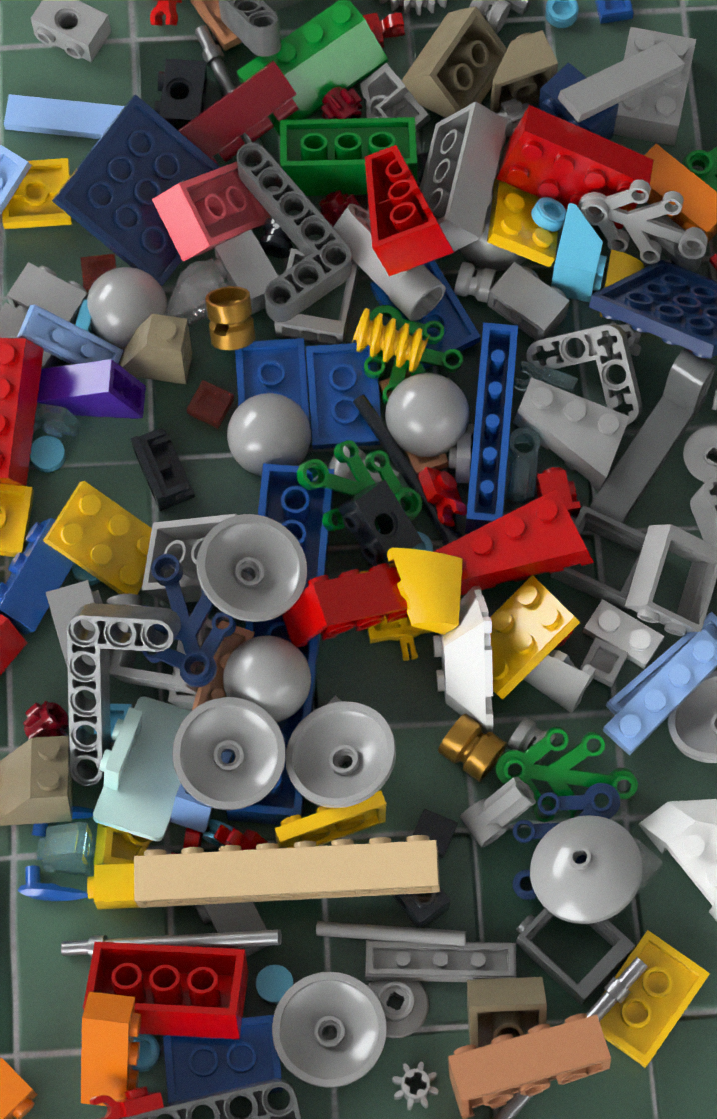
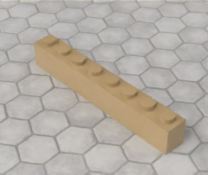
[134,835,440,908]

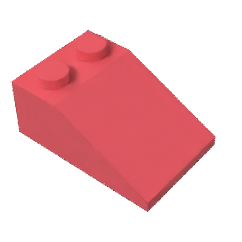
[152,162,271,261]

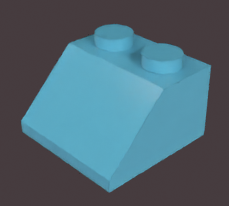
[551,203,607,303]

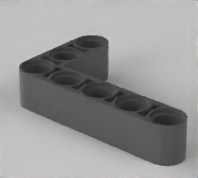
[218,0,304,56]
[237,143,352,322]
[590,348,716,524]
[67,603,181,786]
[119,1078,302,1119]

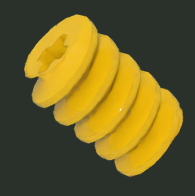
[351,308,430,373]

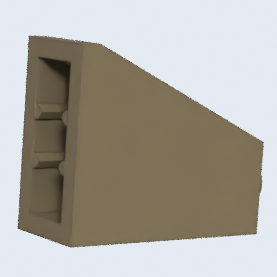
[119,314,193,385]

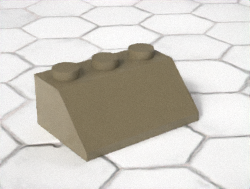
[401,6,507,118]

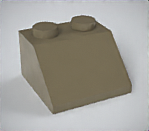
[490,30,558,114]
[0,735,73,826]
[467,977,547,1048]

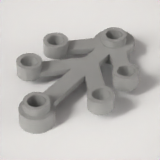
[578,180,708,264]

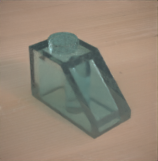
[37,822,95,876]

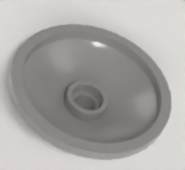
[197,514,307,622]
[668,671,717,763]
[172,697,285,810]
[286,701,396,808]
[530,815,643,924]
[272,972,387,1088]

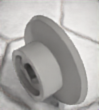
[683,426,717,483]
[367,981,429,1038]

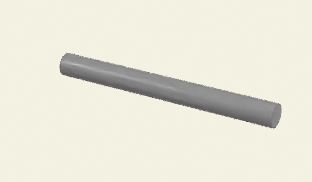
[316,921,466,946]

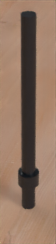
[353,394,463,546]

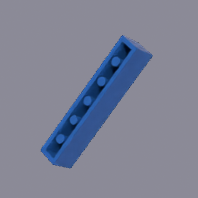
[465,322,518,534]

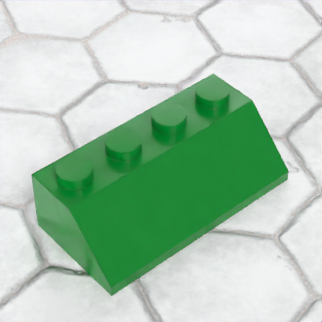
[236,0,389,137]
[280,117,417,196]

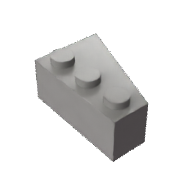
[513,377,630,492]

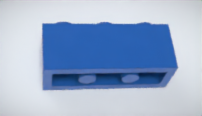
[0,517,74,634]

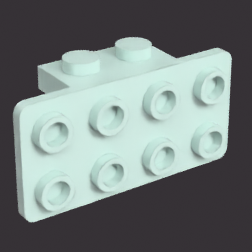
[93,696,191,841]

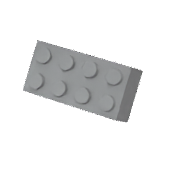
[420,102,508,251]

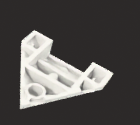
[433,586,493,734]
[639,799,717,922]

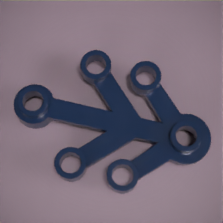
[142,554,236,687]
[513,783,620,901]

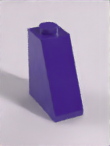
[37,359,146,419]

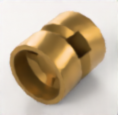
[205,286,255,350]
[438,714,507,782]

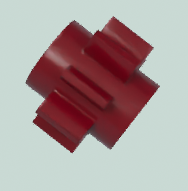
[321,86,362,119]
[319,190,361,227]
[23,701,69,739]

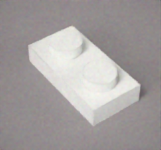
[583,599,664,669]

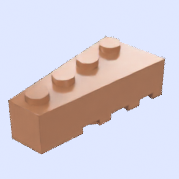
[448,1013,611,1119]

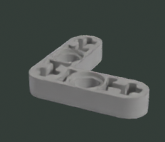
[526,324,643,424]

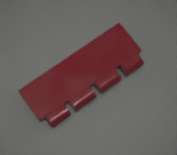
[178,61,299,166]

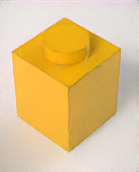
[87,863,140,909]

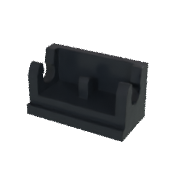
[131,428,195,511]

